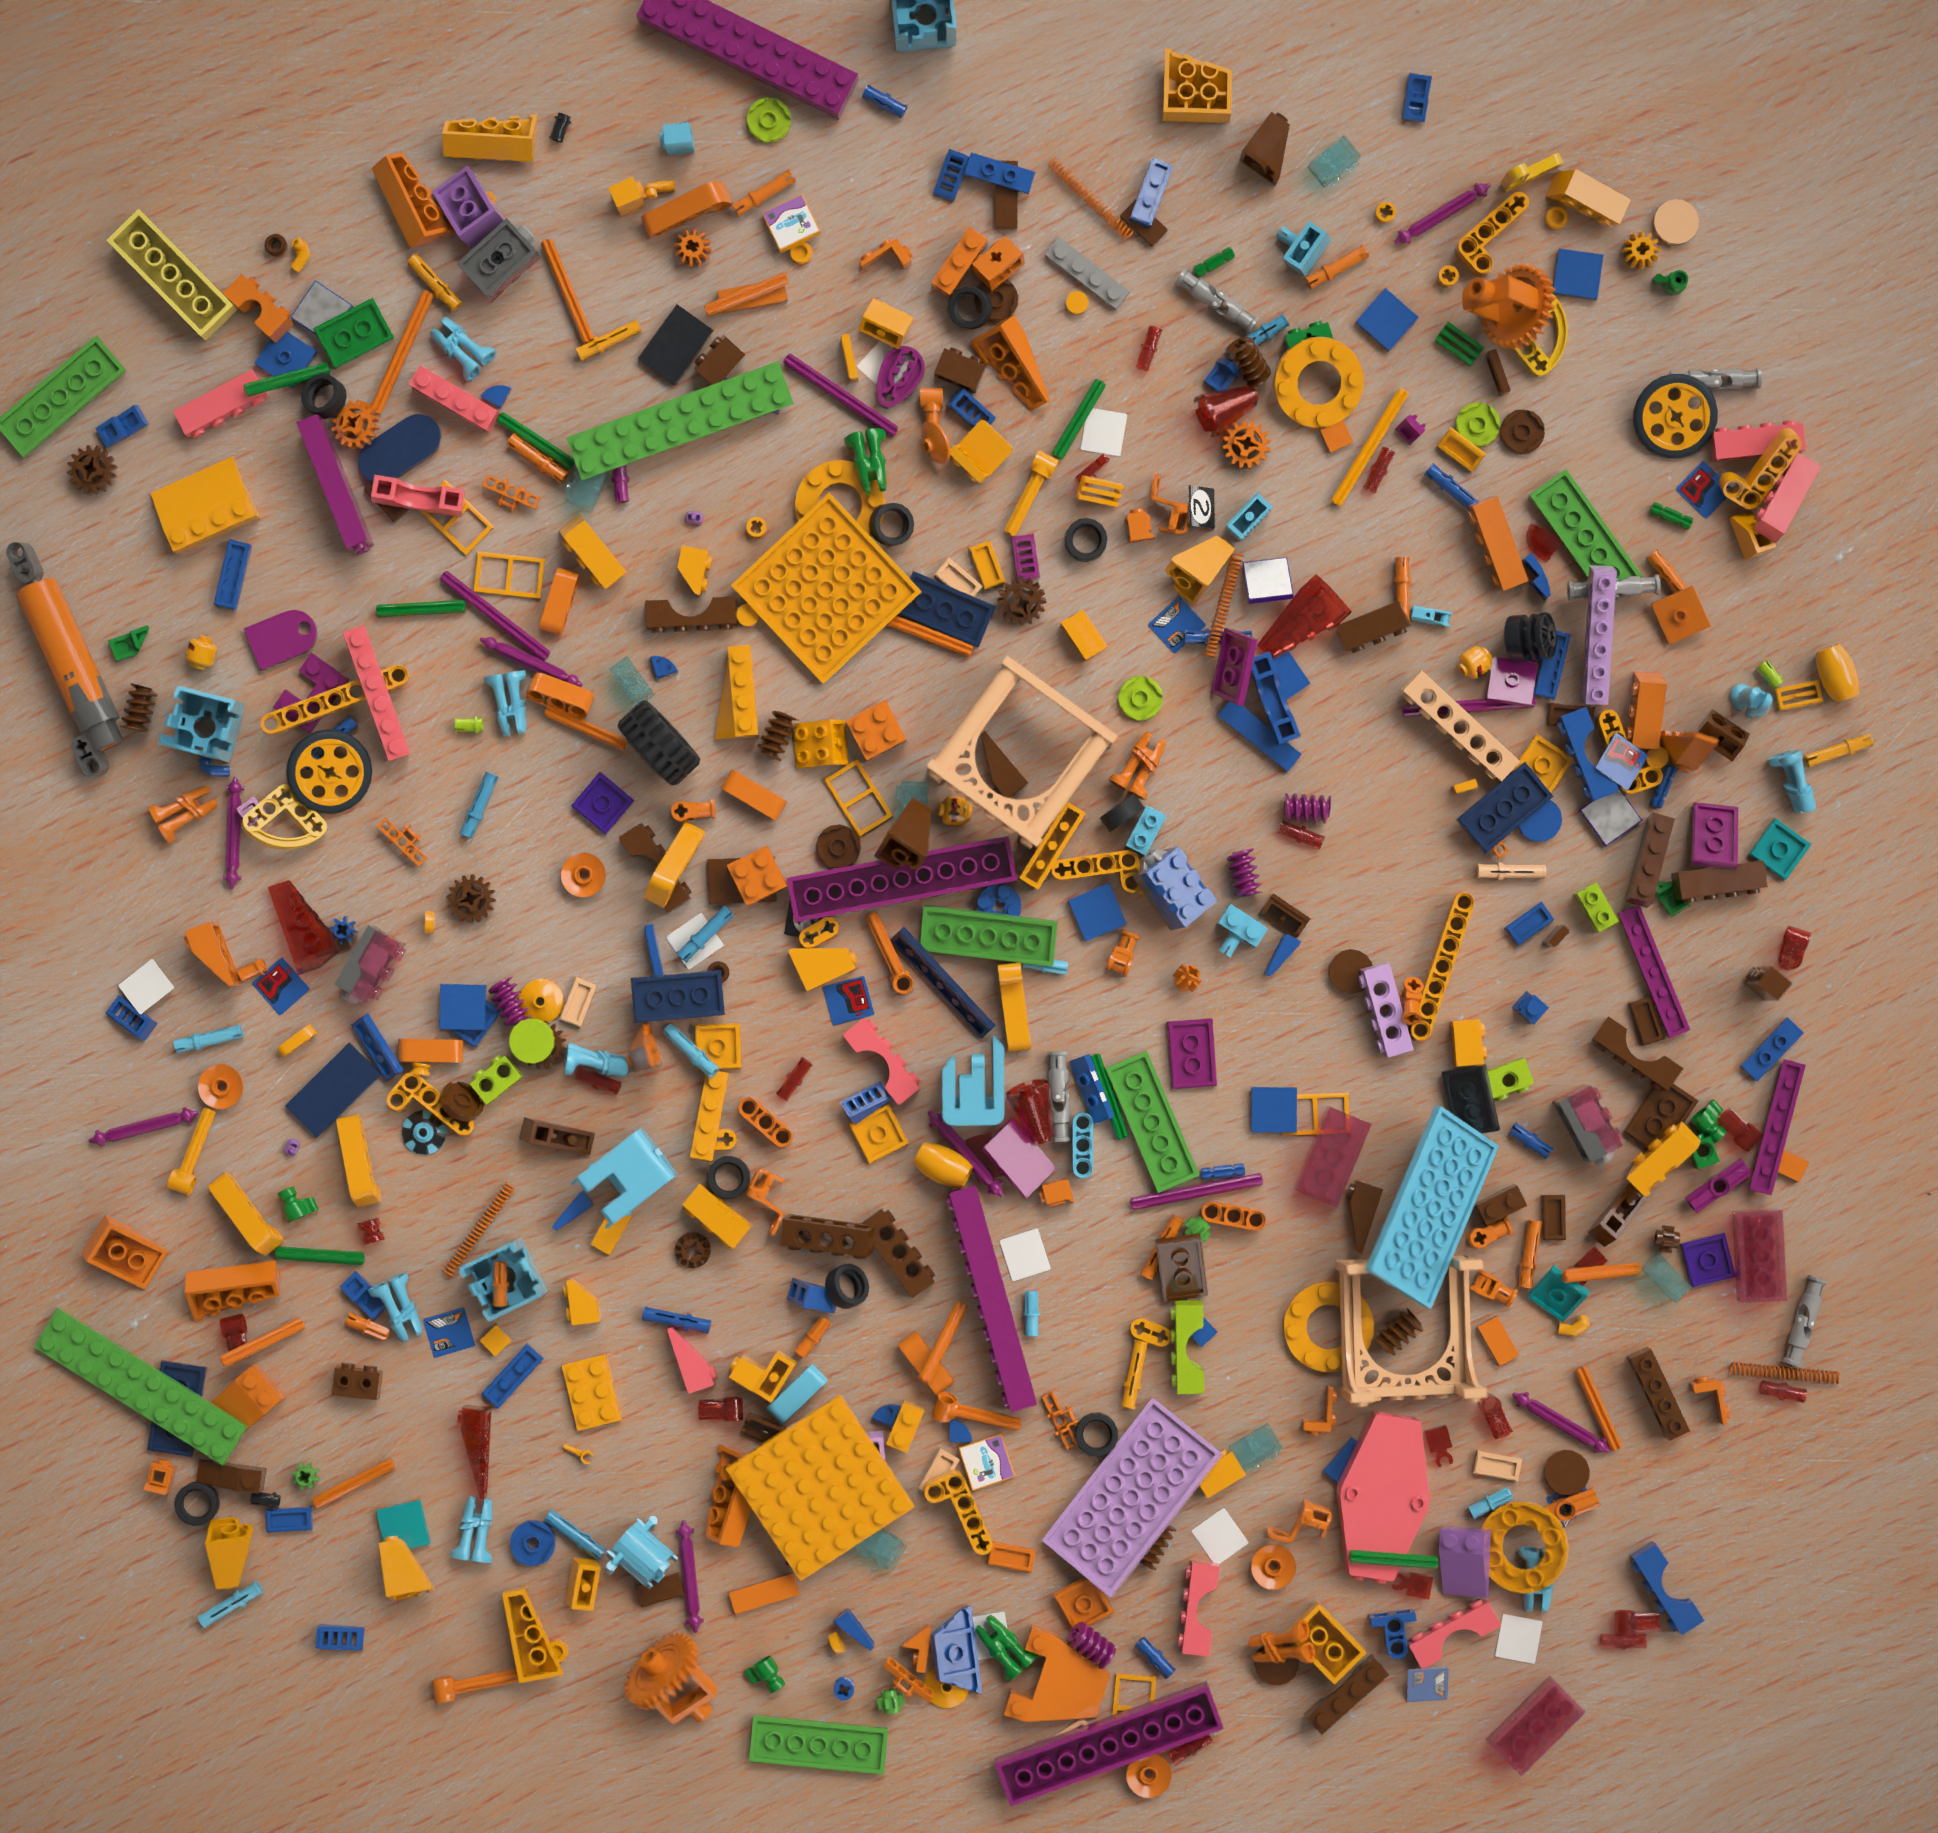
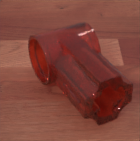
[1717,1107,1763,1152]
[1567,1246,1608,1286]
[220,1313,251,1359]
[1478,1393,1513,1440]
[698,1397,743,1422]
[1615,1610,1661,1636]

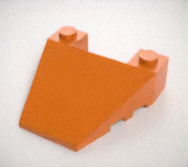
[1004,1624,1110,1722]

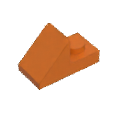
[901,1624,931,1673]

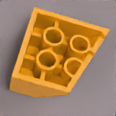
[1162,47,1232,123]

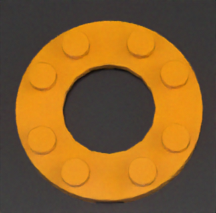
[1273,337,1364,428]
[795,460,885,537]
[1283,1281,1374,1372]
[1481,1501,1569,1593]

